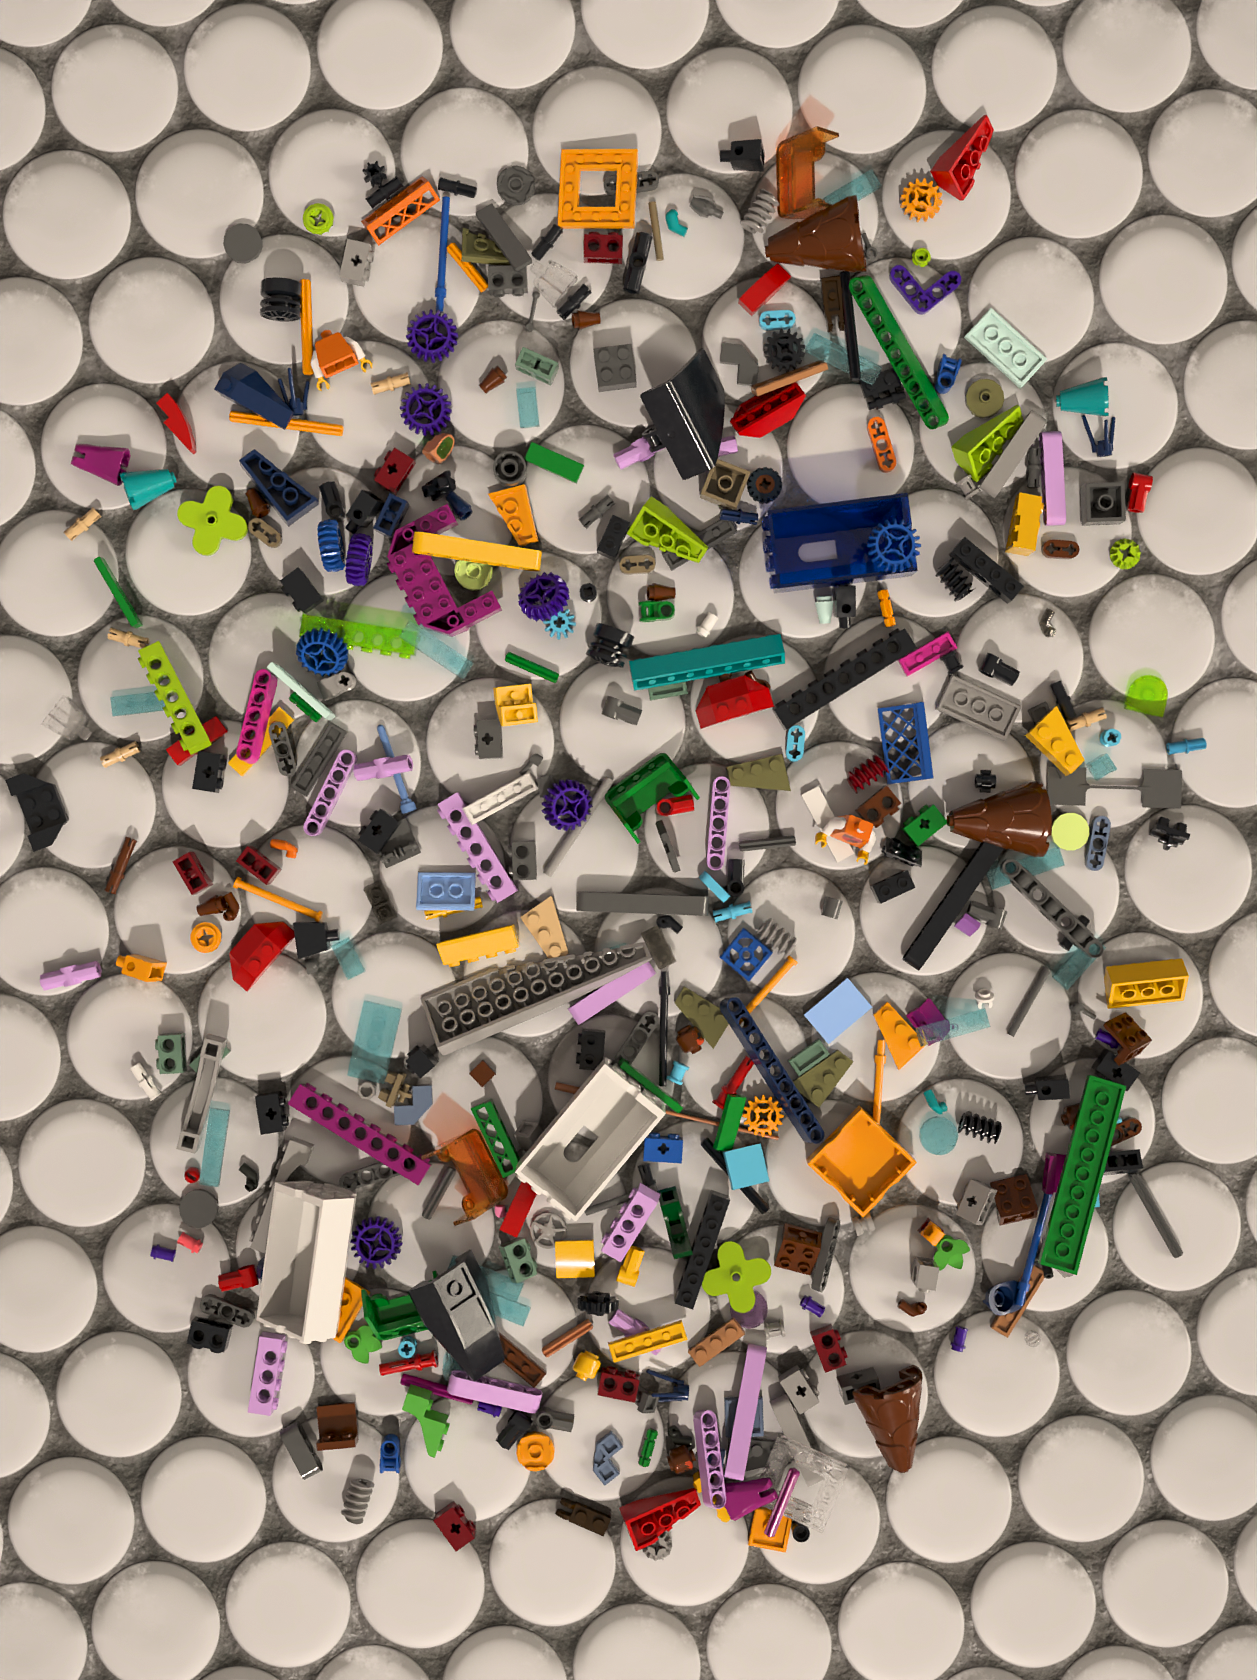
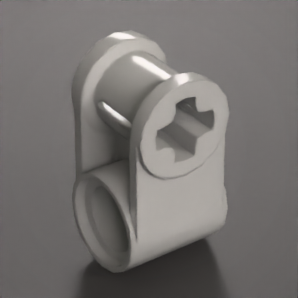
[317,672,356,701]

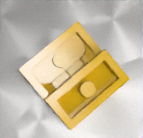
[493,684,538,726]
[555,1239,595,1278]

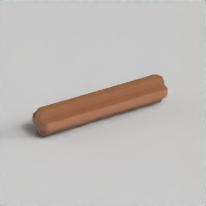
[542,1319,593,1357]

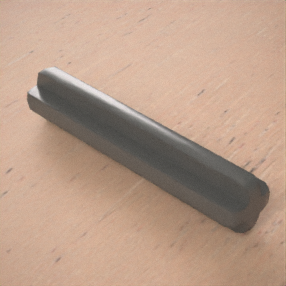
[739,836,796,852]
[422,1166,456,1220]

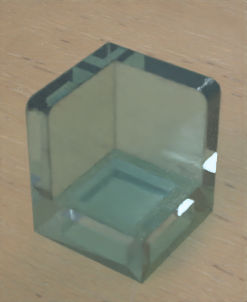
[1086,753,1117,781]

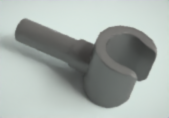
[861,233,878,259]
[519,754,543,775]
[1069,1002,1096,1019]

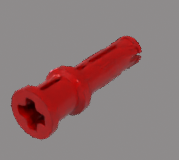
[712,1055,754,1109]
[379,1350,439,1376]

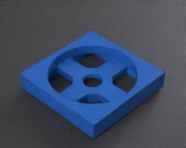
[720,928,773,981]

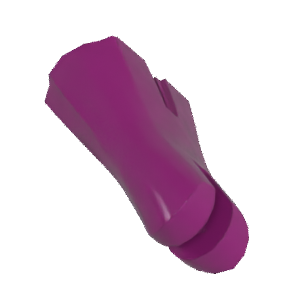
[71,444,130,486]
[724,1477,778,1521]

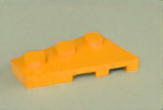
[488,484,538,546]
[873,1002,927,1070]
[332,1276,370,1343]

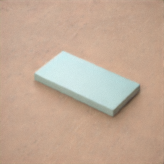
[964,308,1047,389]
[267,662,335,721]

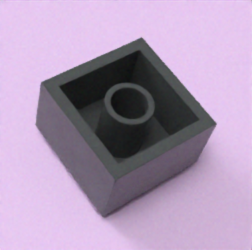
[593,344,637,392]
[1080,482,1126,526]

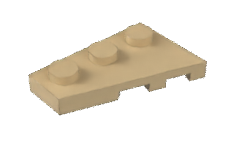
[520,896,569,959]

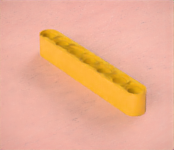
[412,532,542,571]

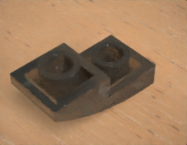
[363,880,397,925]
[641,925,677,970]

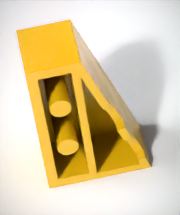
[1005,492,1044,556]
[1025,706,1085,776]

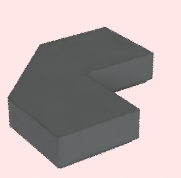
[720,343,759,386]
[655,820,681,873]

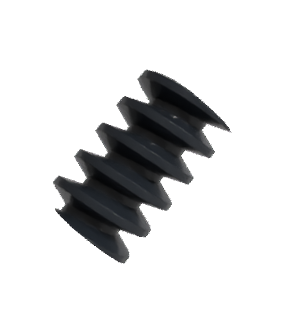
[935,558,976,602]
[958,1111,1002,1144]

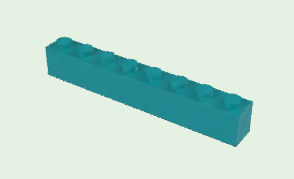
[629,634,785,691]

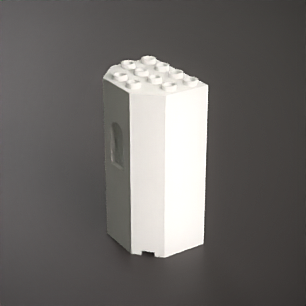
[515,1057,666,1221]
[256,1181,357,1344]

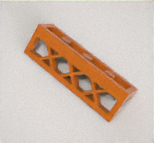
[361,176,440,246]

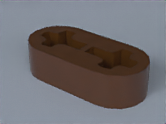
[1041,540,1080,559]

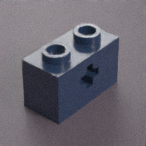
[373,493,410,539]

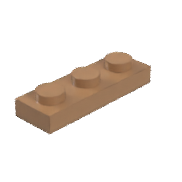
[688,1317,745,1367]

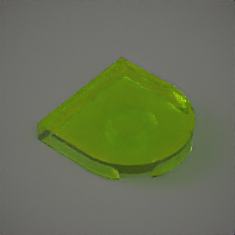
[1124,675,1168,717]

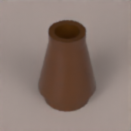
[572,310,601,330]
[479,365,507,394]
[245,488,270,518]
[647,583,676,602]
[196,895,227,916]

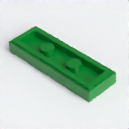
[524,442,584,484]
[713,1094,747,1151]

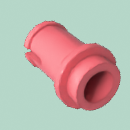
[177,1232,203,1253]

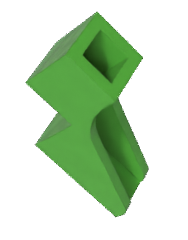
[402,1384,450,1458]

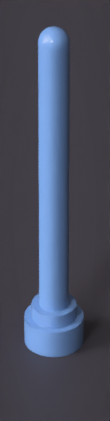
[377,725,417,814]

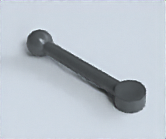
[526,291,540,332]

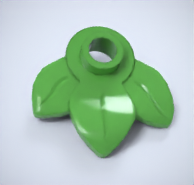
[934,1235,970,1271]
[344,1325,382,1364]

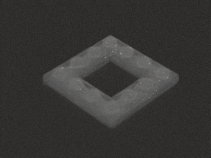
[760,1433,850,1533]

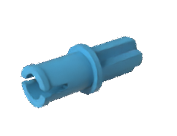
[1166,738,1207,755]

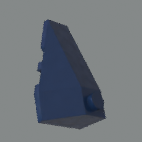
[214,363,294,430]

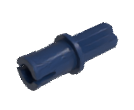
[719,508,758,525]

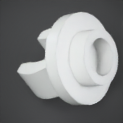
[975,989,994,1009]

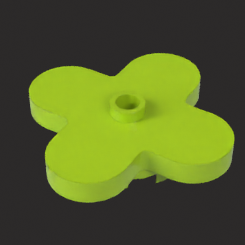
[177,486,248,556]
[702,1241,771,1313]

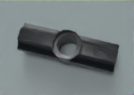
[623,232,653,294]

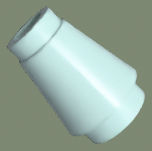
[815,596,834,624]

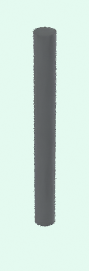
[1007,967,1051,1037]
[584,1184,657,1216]

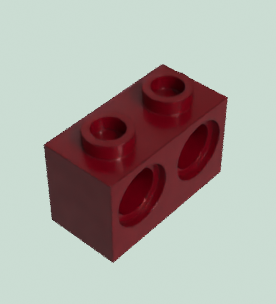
[584,232,623,264]
[810,1324,848,1373]
[597,1366,640,1403]

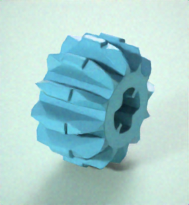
[543,609,576,640]

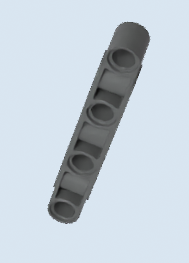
[1000,859,1104,958]

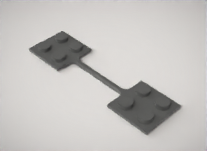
[1047,766,1182,809]

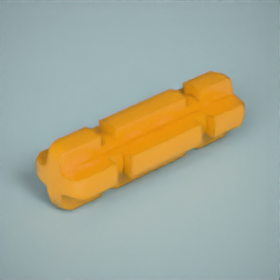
[877,589,896,627]

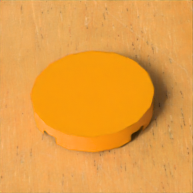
[516,1431,555,1471]

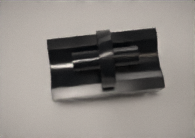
[422,470,456,501]
[1149,817,1190,851]

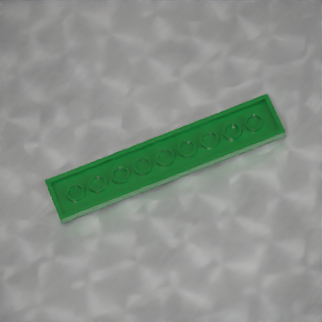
[1038,1075,1126,1275]

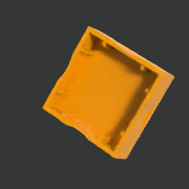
[806,1105,917,1217]

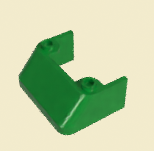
[605,753,700,844]
[361,1271,439,1340]

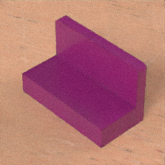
[906,998,951,1046]
[1042,1152,1066,1195]

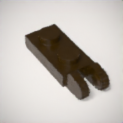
[820,276,844,332]
[555,1498,611,1537]

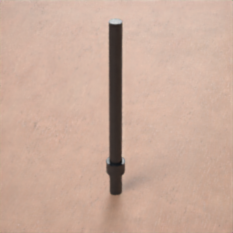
[659,971,670,1086]

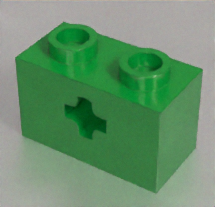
[901,804,947,846]

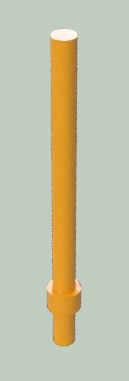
[873,1039,886,1155]

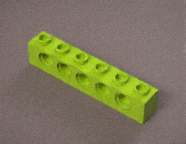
[137,641,212,755]

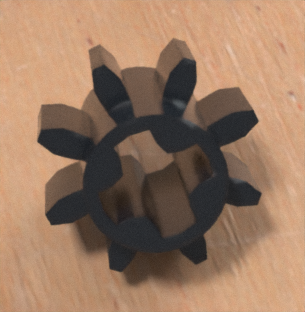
[362,161,387,188]
[974,770,996,793]

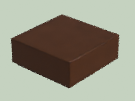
[469,1060,496,1087]

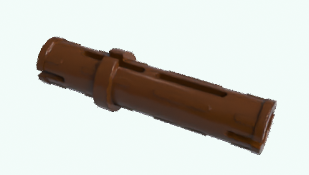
[104,837,137,894]

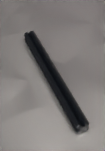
[839,271,861,381]

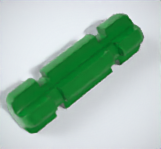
[289,692,322,722]
[638,1428,658,1467]

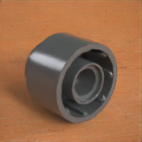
[493,451,527,488]

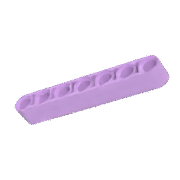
[724,1343,767,1481]

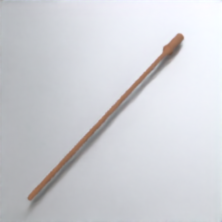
[555,1082,779,1140]

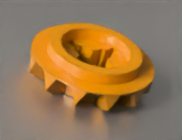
[190,922,222,953]

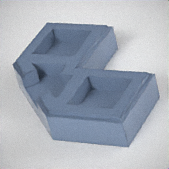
[394,1085,433,1125]
[593,1430,623,1486]

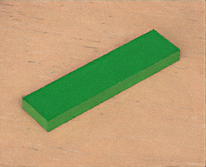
[94,556,143,628]
[618,1058,683,1113]

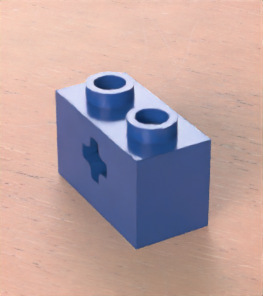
[643,1132,683,1164]

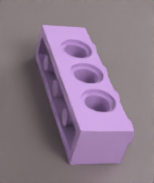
[601,1183,660,1262]
[248,1331,288,1416]

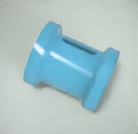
[1099,729,1121,747]
[666,1061,689,1085]
[398,1336,417,1358]

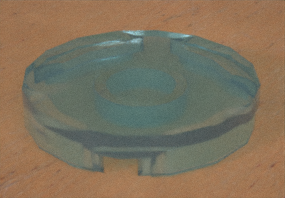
[919,1116,958,1155]

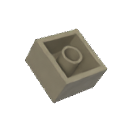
[700,459,751,510]

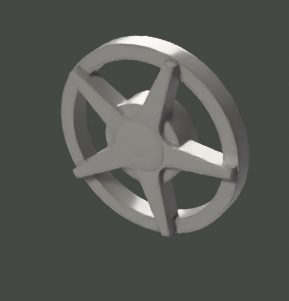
[530,1212,566,1249]

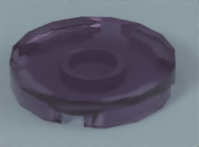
[730,1290,768,1329]

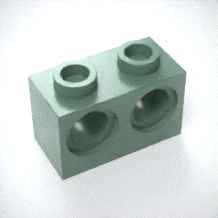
[515,347,559,386]
[155,1033,187,1074]
[498,1237,537,1283]

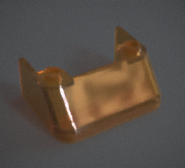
[776,126,839,219]
[421,1129,508,1226]

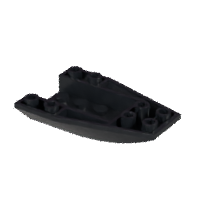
[408,1249,505,1382]

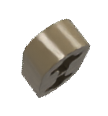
[248,518,282,548]
[619,555,656,575]

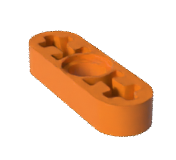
[867,417,896,473]

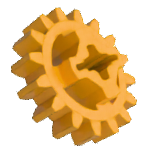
[900,178,943,222]
[742,1094,784,1137]

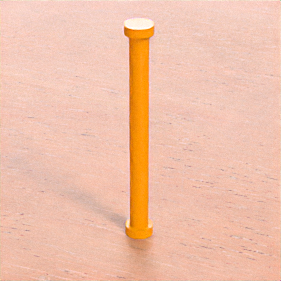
[233,877,323,922]
[739,955,797,1024]

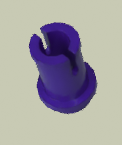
[1095,1028,1119,1049]
[150,1244,176,1262]
[800,1295,825,1318]
[950,1326,968,1352]
[477,1402,502,1418]

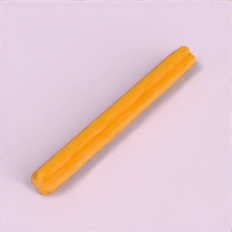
[229,411,344,436]

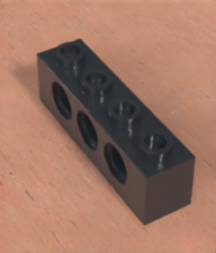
[949,537,1024,604]

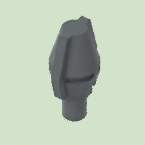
[690,195,724,219]

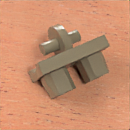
[378,1071,413,1108]

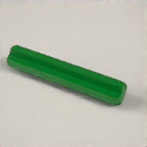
[505,652,559,683]

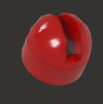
[184,1167,201,1183]

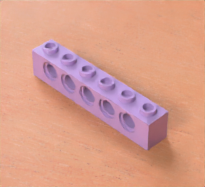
[437,792,518,903]

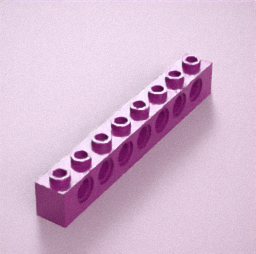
[288,1083,432,1185]

